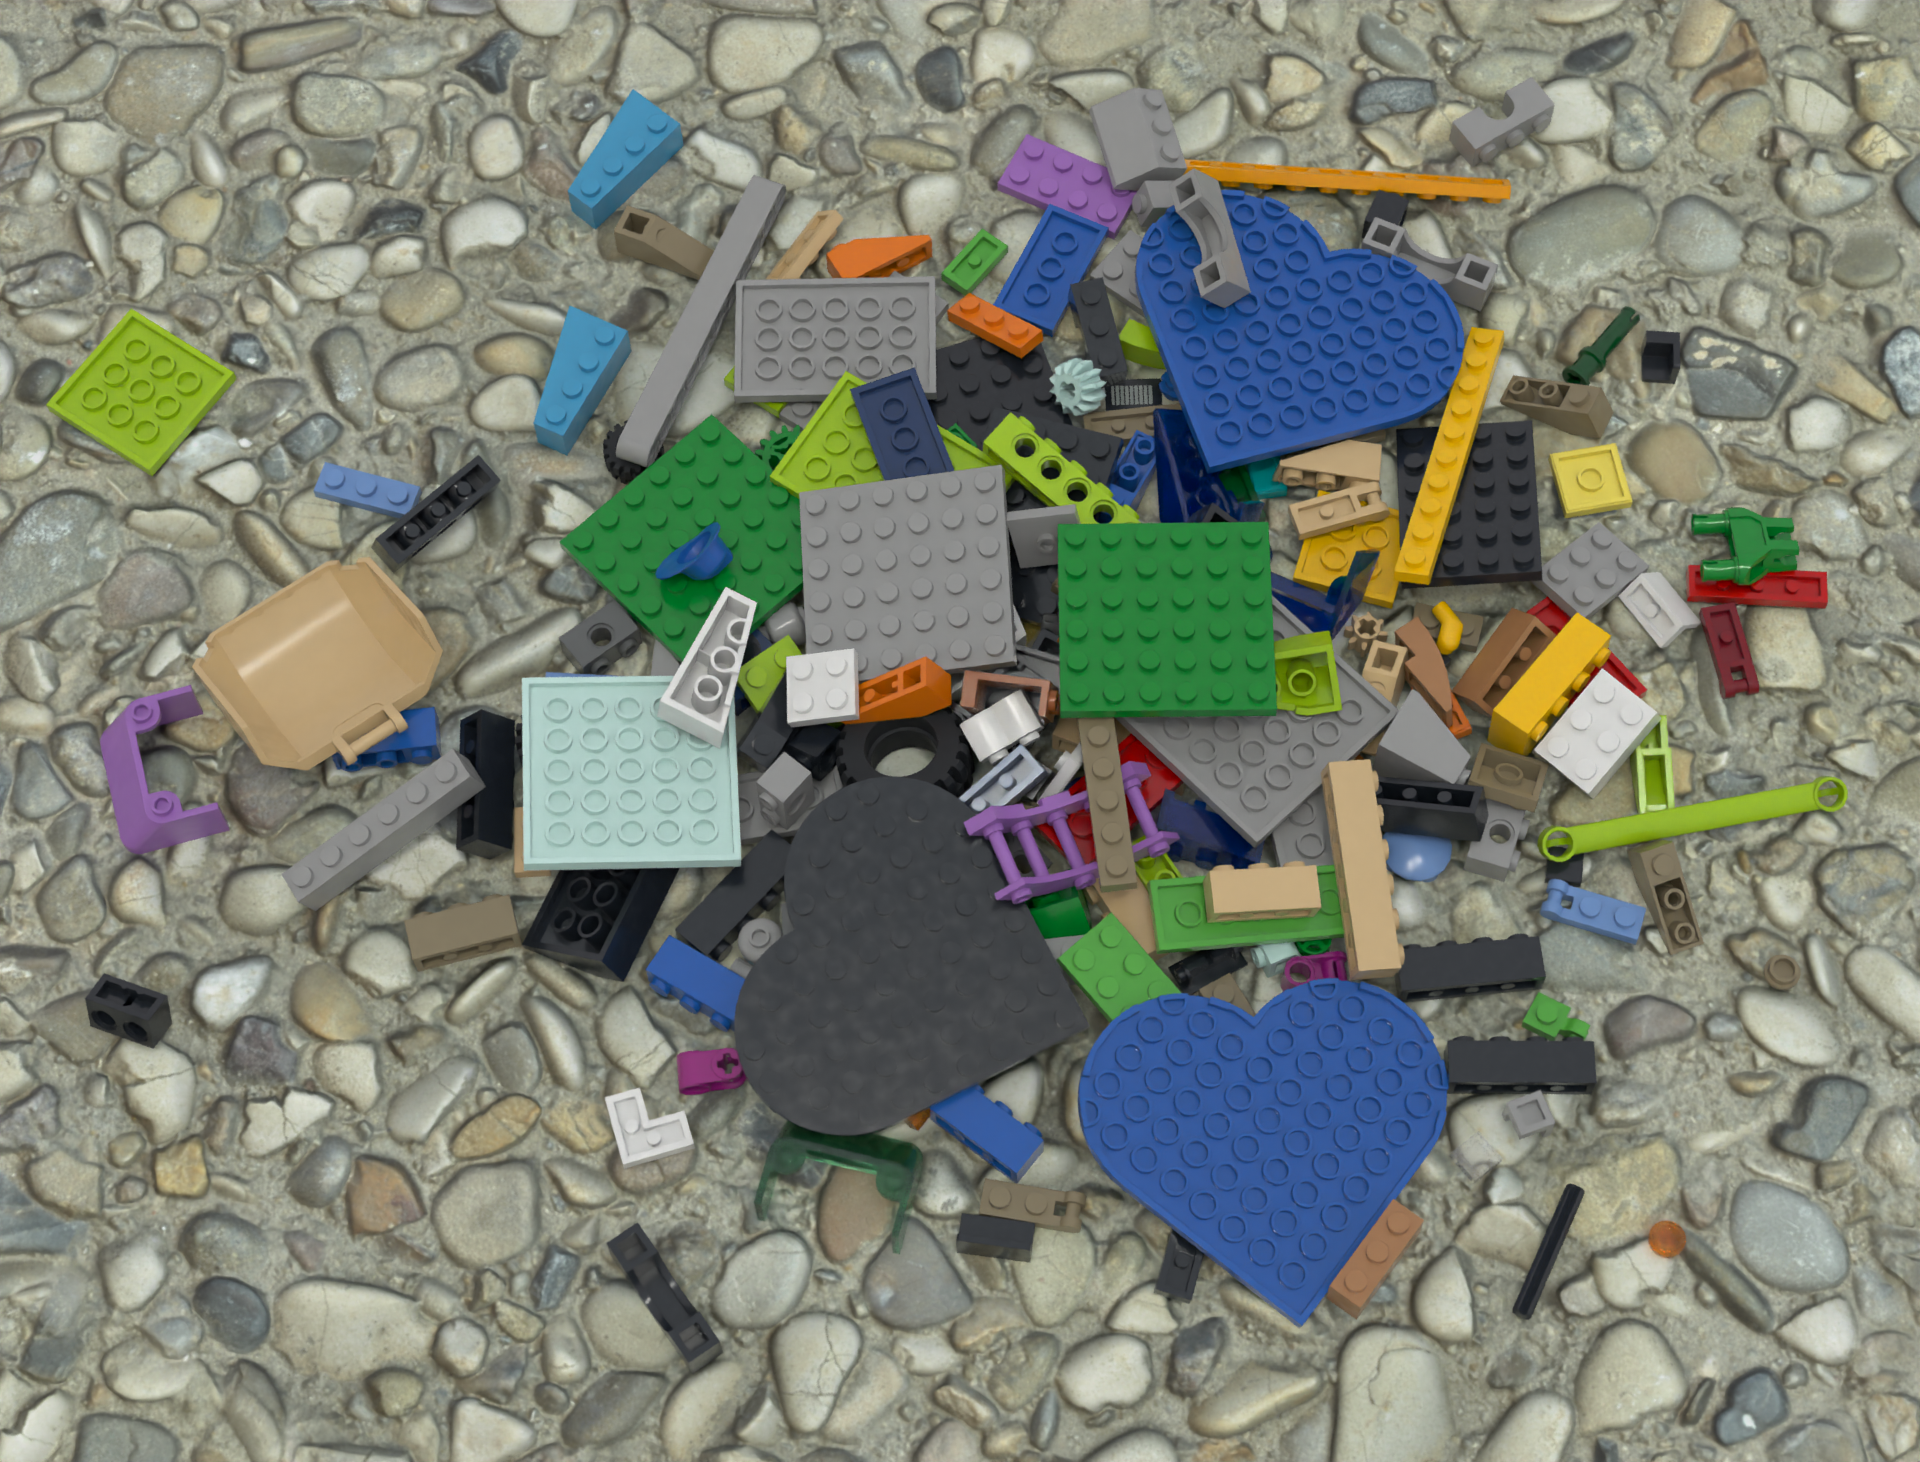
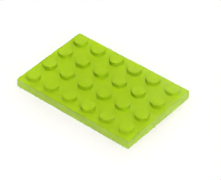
[769,371,1015,499]

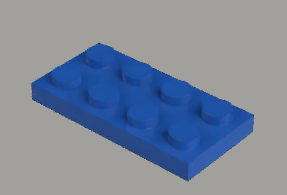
[993,203,1109,337]

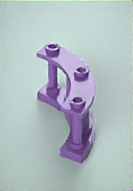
[964,761,1180,904]

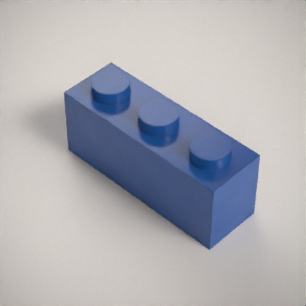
[646,935,745,1032]
[930,1084,1044,1184]

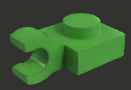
[1521,992,1590,1041]

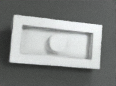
[1618,572,1701,648]

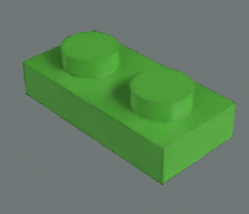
[941,229,1008,296]

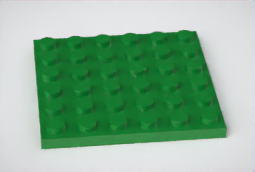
[559,414,804,663]
[1057,522,1277,718]

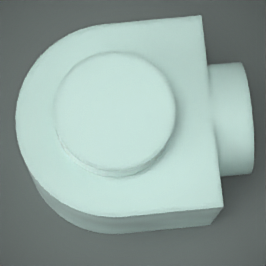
[1250,942,1301,978]

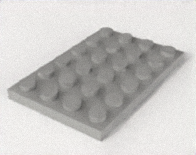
[734,276,937,403]

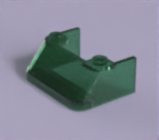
[754,1121,924,1254]

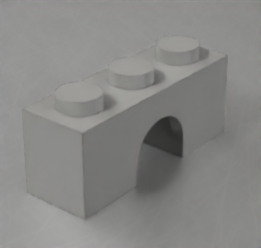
[1449,77,1555,167]

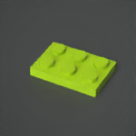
[737,634,844,728]

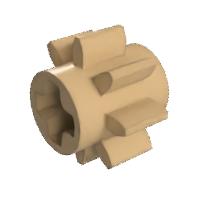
[1343,612,1388,657]

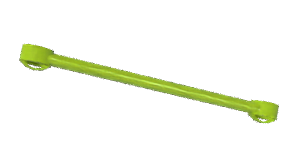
[1537,776,1848,862]

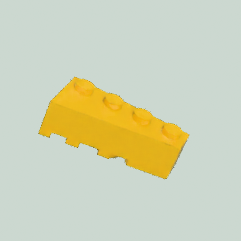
[1487,612,1611,756]

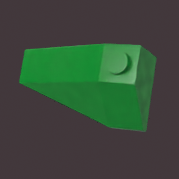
[1025,869,1092,939]

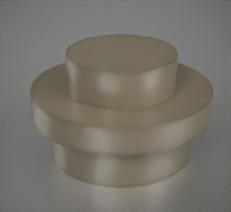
[1763,955,1801,990]

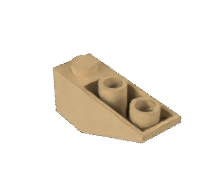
[1272,440,1382,491]
[1360,640,1409,756]

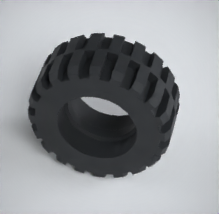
[835,706,975,798]

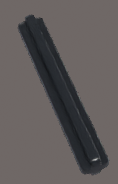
[1512,1183,1585,1320]

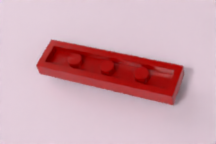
[1686,565,1828,609]

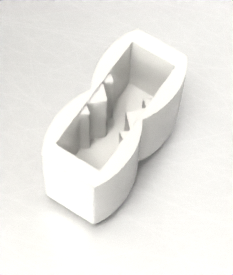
[960,689,1045,765]

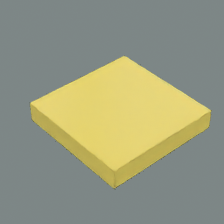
[1548,443,1633,518]

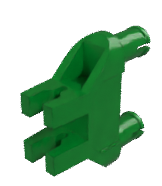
[1691,507,1799,585]

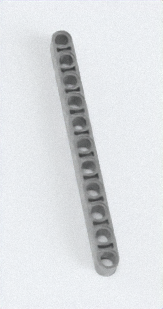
[616,175,786,468]

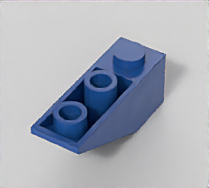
[1098,430,1167,524]
[332,707,442,772]

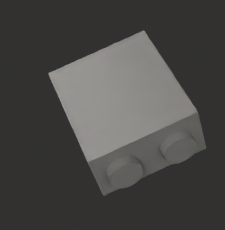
[1373,689,1472,785]

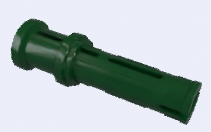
[1562,306,1640,386]

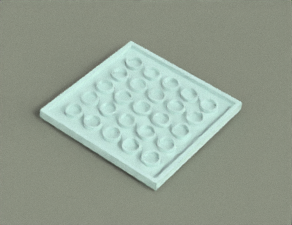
[522,676,741,871]

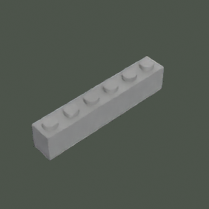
[282,749,486,911]

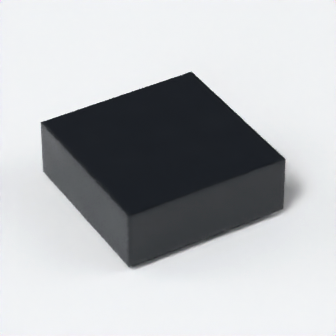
[1544,846,1584,887]

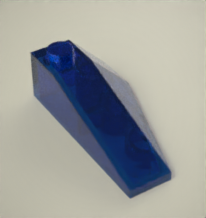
[1153,408,1243,523]

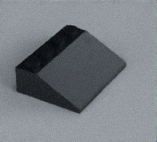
[522,868,680,982]

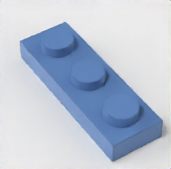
[313,462,422,519]

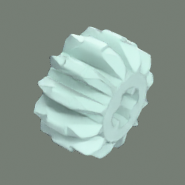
[1049,358,1107,416]

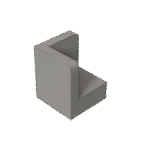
[1502,1090,1555,1139]

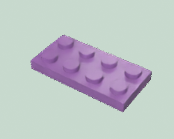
[998,134,1138,240]

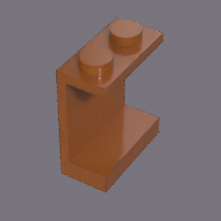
[960,670,1060,723]

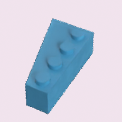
[568,89,684,230]
[533,305,632,455]

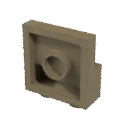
[1468,743,1549,813]

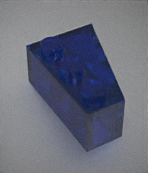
[1156,789,1266,870]

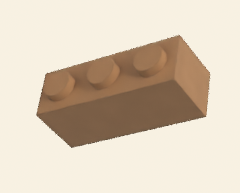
[1451,608,1557,718]
[1326,1199,1424,1320]

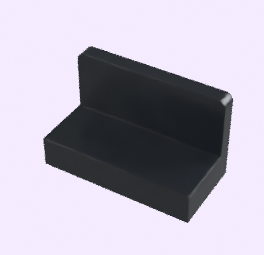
[956,1213,1035,1263]

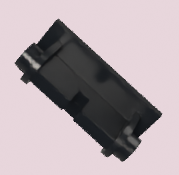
[1168,946,1248,995]

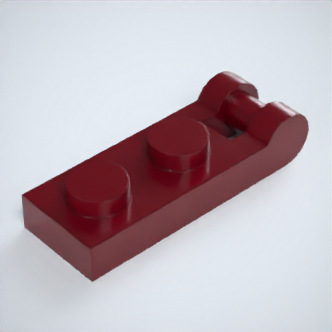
[1699,602,1759,700]

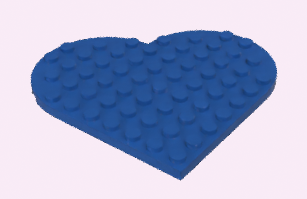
[1135,190,1464,474]
[1078,978,1449,1328]

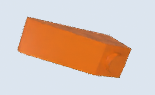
[826,235,932,278]
[841,656,952,724]

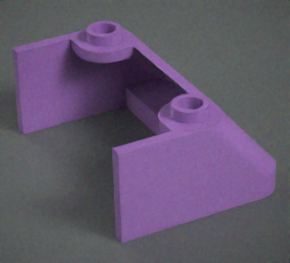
[100,685,230,854]

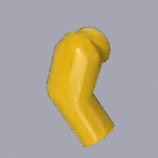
[1431,601,1463,655]

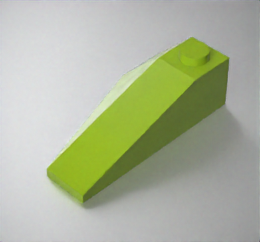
[1274,630,1342,716]

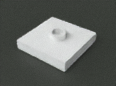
[1037,743,1083,804]

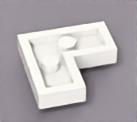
[605,1087,695,1169]

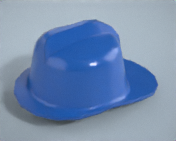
[655,522,733,580]

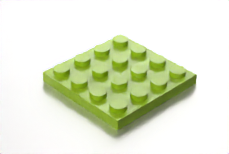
[46,308,236,476]

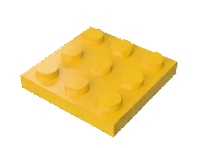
[1292,490,1400,609]

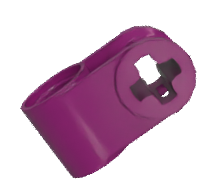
[1280,951,1349,991]
[676,1048,746,1095]

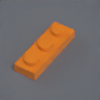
[947,293,1044,358]

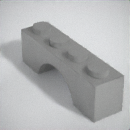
[1169,168,1251,308]
[1361,217,1498,311]

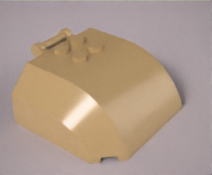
[192,557,443,771]

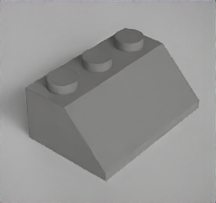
[1089,88,1187,190]

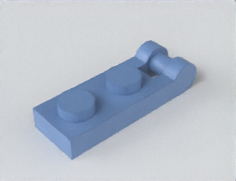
[1540,879,1646,945]

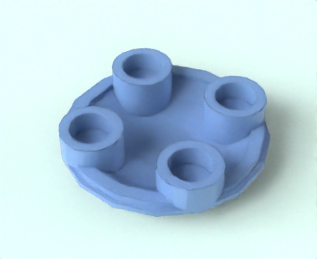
[1382,832,1452,882]

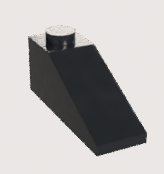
[736,670,794,772]

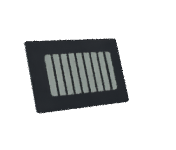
[1105,378,1162,411]

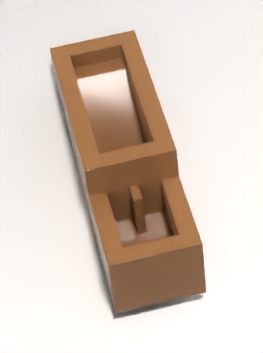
[1395,617,1453,728]

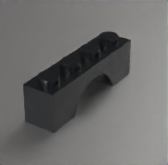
[606,1222,723,1374]

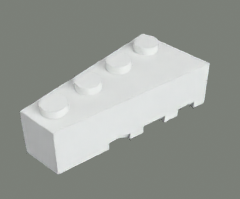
[657,587,757,749]

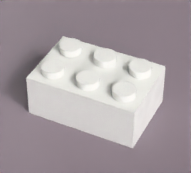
[1534,668,1661,799]

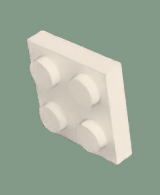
[786,648,859,727]

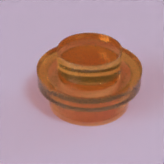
[1648,1221,1686,1258]

